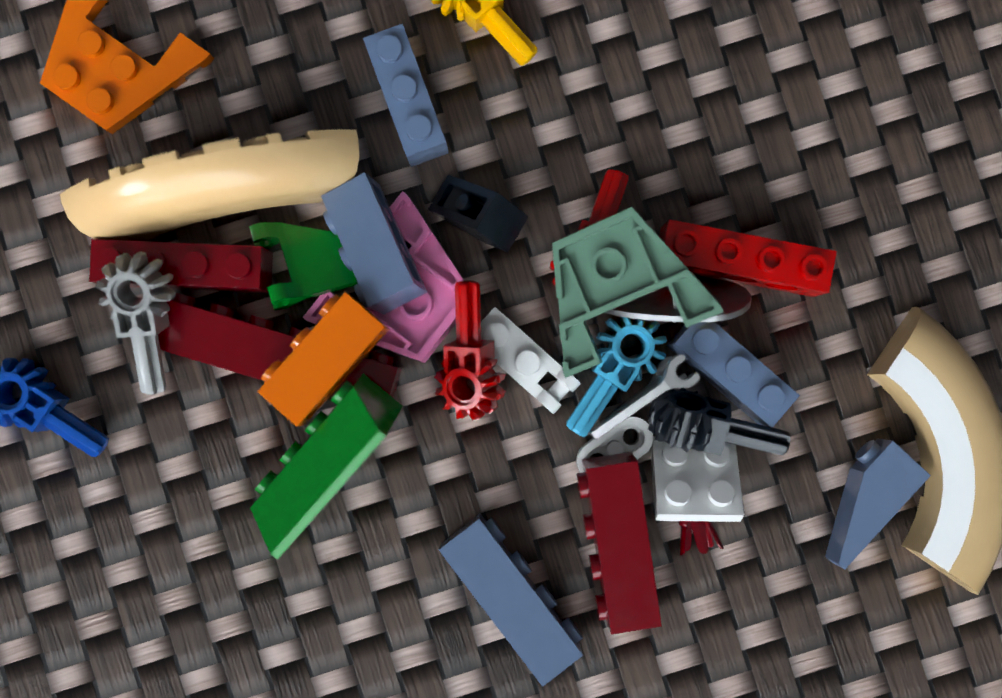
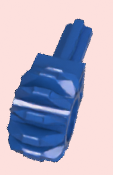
[0,358,109,457]

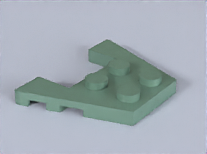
[552,207,724,378]

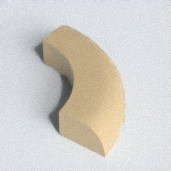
[60,129,360,241]

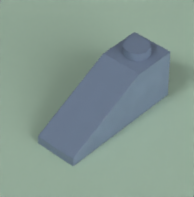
[825,438,931,570]

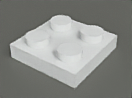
[650,436,744,522]

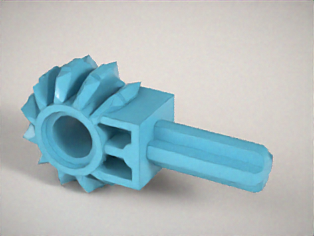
[566,317,667,437]

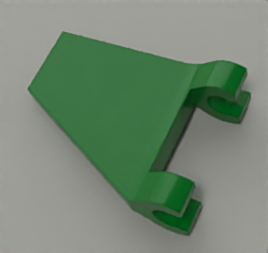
[249,222,358,311]

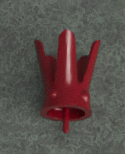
[678,521,724,556]

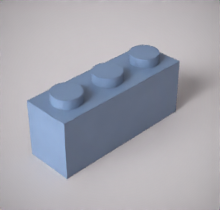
[363,24,449,167]
[321,172,427,315]
[666,322,800,428]

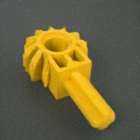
[431,0,538,66]

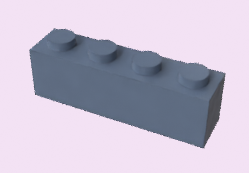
[439,514,583,687]

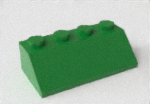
[250,373,403,560]

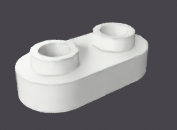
[576,416,653,473]

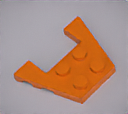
[40,0,214,134]

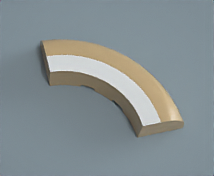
[867,307,1002,595]

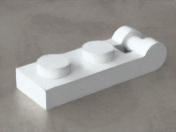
[481,307,581,414]

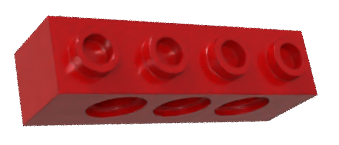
[659,219,837,297]

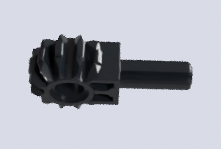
[648,388,791,456]

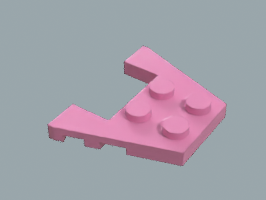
[303,191,465,363]

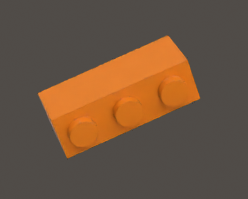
[257,292,390,427]

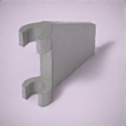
[589,354,700,440]

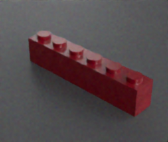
[158,293,402,401]

